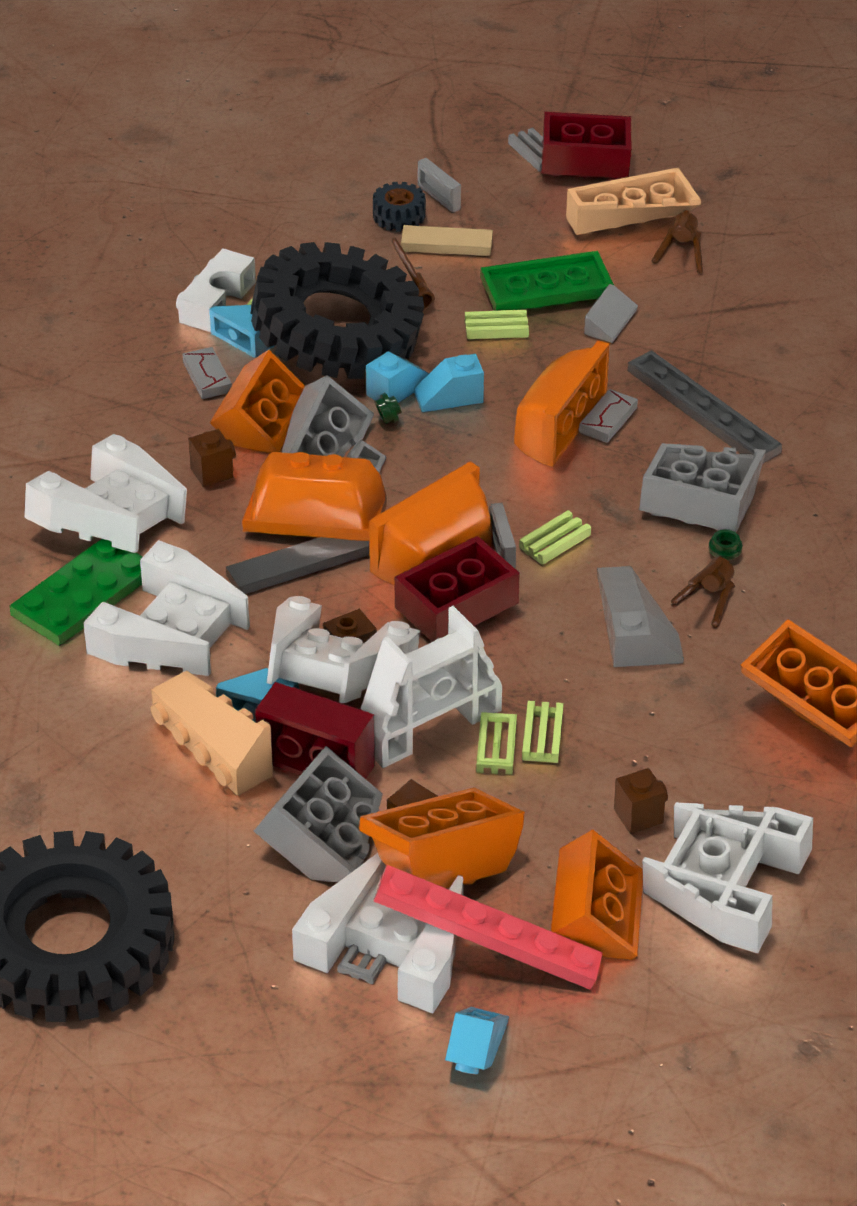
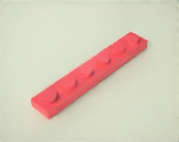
[374,865,603,990]

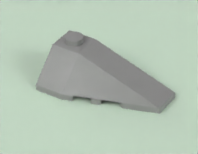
[282,375,374,457]
[597,566,684,667]

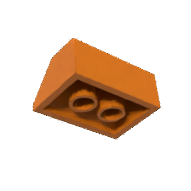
[210,350,305,453]
[551,830,643,960]

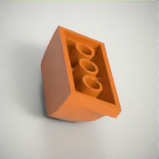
[514,340,610,467]
[242,452,387,541]
[369,461,493,585]
[740,619,857,747]
[359,787,525,889]

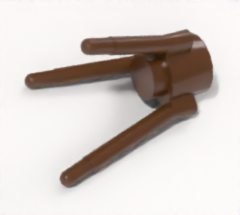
[652,210,703,274]
[391,238,435,311]
[671,556,735,627]

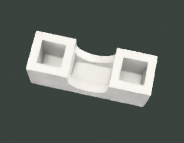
[176,248,256,332]

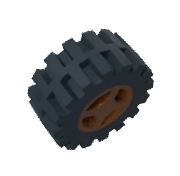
[373,182,426,232]

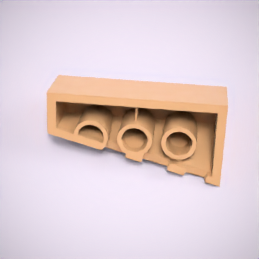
[566,167,701,235]
[150,670,273,796]

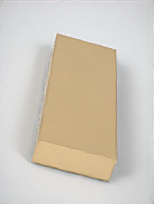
[401,225,493,256]

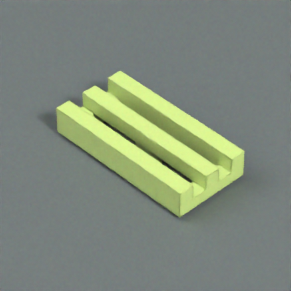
[465,310,529,340]
[519,510,591,565]
[522,701,564,763]
[476,712,517,775]

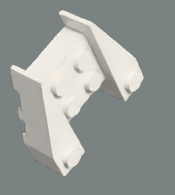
[24,434,187,553]
[83,540,250,676]
[267,596,421,703]
[361,606,502,769]
[642,802,813,953]
[292,853,463,1014]

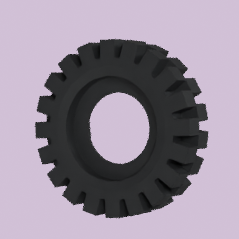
[250,242,424,379]
[0,831,175,1022]

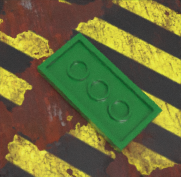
[480,251,614,311]
[9,539,143,646]

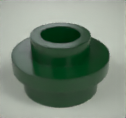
[374,393,402,424]
[708,529,743,560]

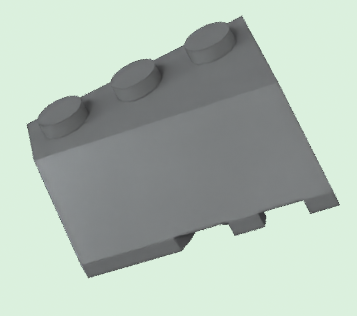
[639,443,766,532]
[254,746,383,883]

